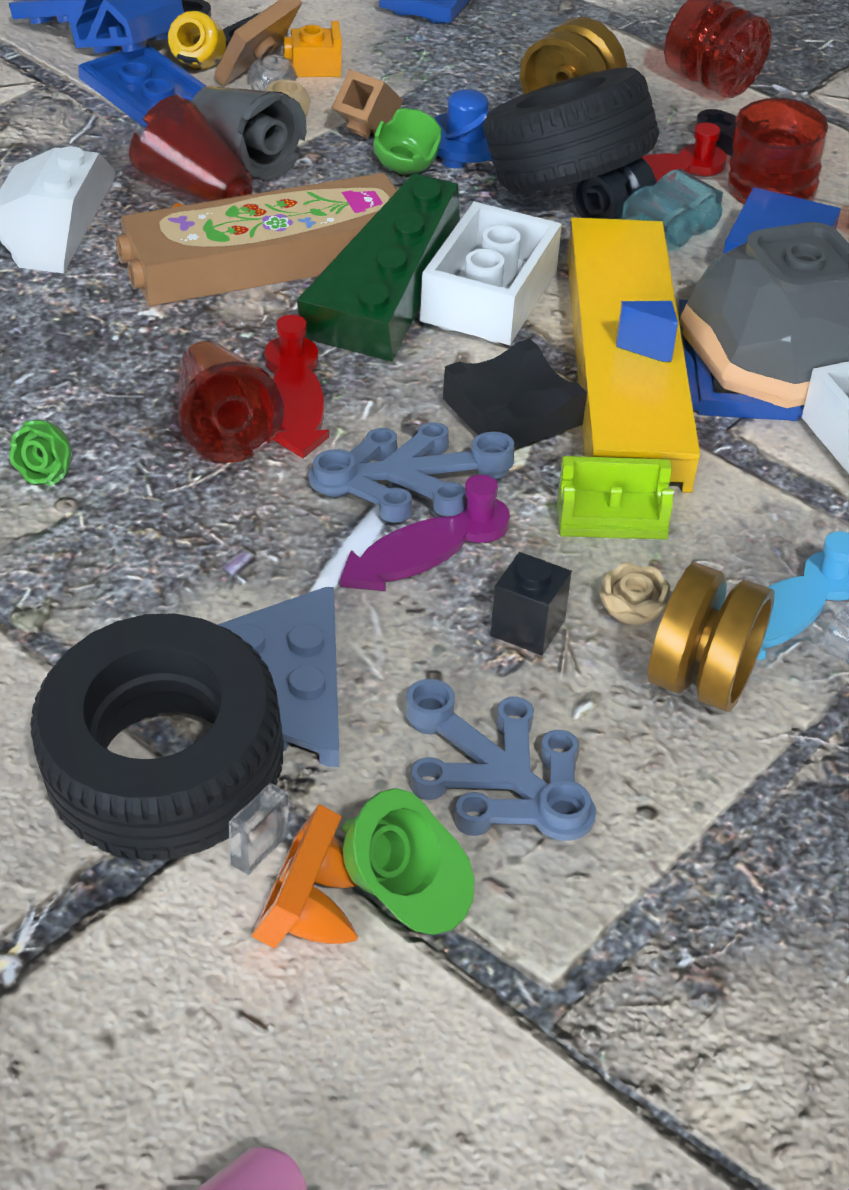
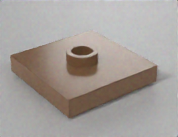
[214,0,302,87]

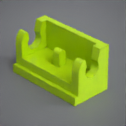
[557,456,674,540]

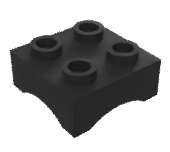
[443,338,587,449]

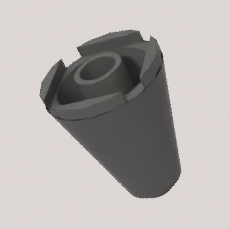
[190,86,307,180]

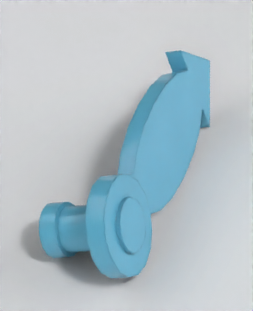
[757,531,849,660]

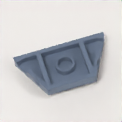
[218,587,339,767]

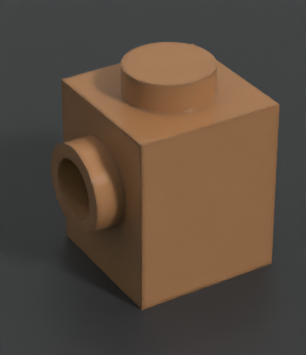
[332,69,404,139]

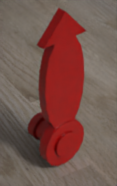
[642,122,727,187]
[264,314,329,459]

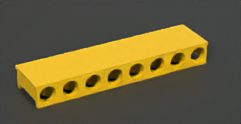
[567,217,700,493]

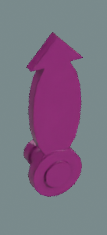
[340,475,510,591]

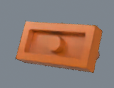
[251,804,358,949]

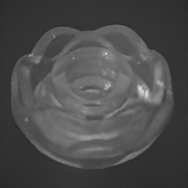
[246,55,298,90]

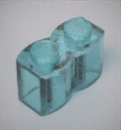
[622,169,723,252]

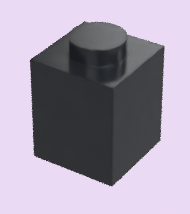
[490,552,572,656]

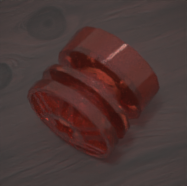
[664,0,772,98]
[727,98,828,204]

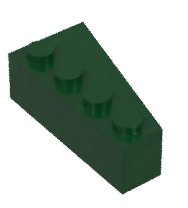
[297,173,460,362]

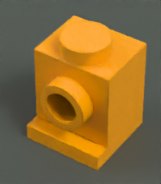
[283,21,342,77]

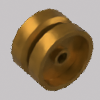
[519,17,627,94]
[648,562,775,712]

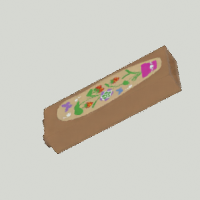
[115,173,397,306]

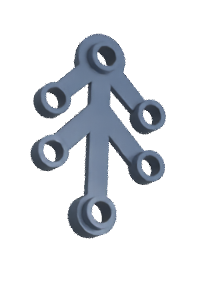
[309,422,514,523]
[406,679,596,841]

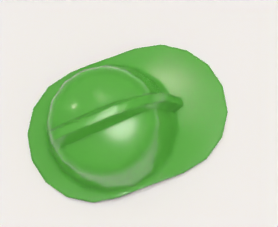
[342,788,475,935]

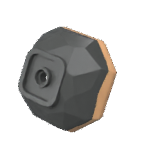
[679,222,849,408]

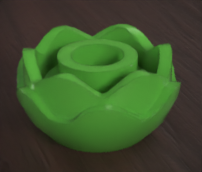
[9,420,72,486]

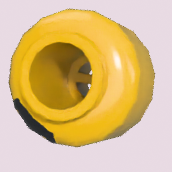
[168,11,226,69]

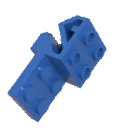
[8,0,184,53]

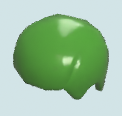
[373,108,442,175]

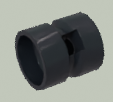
[572,157,657,220]

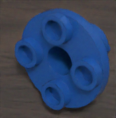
[434,89,492,169]

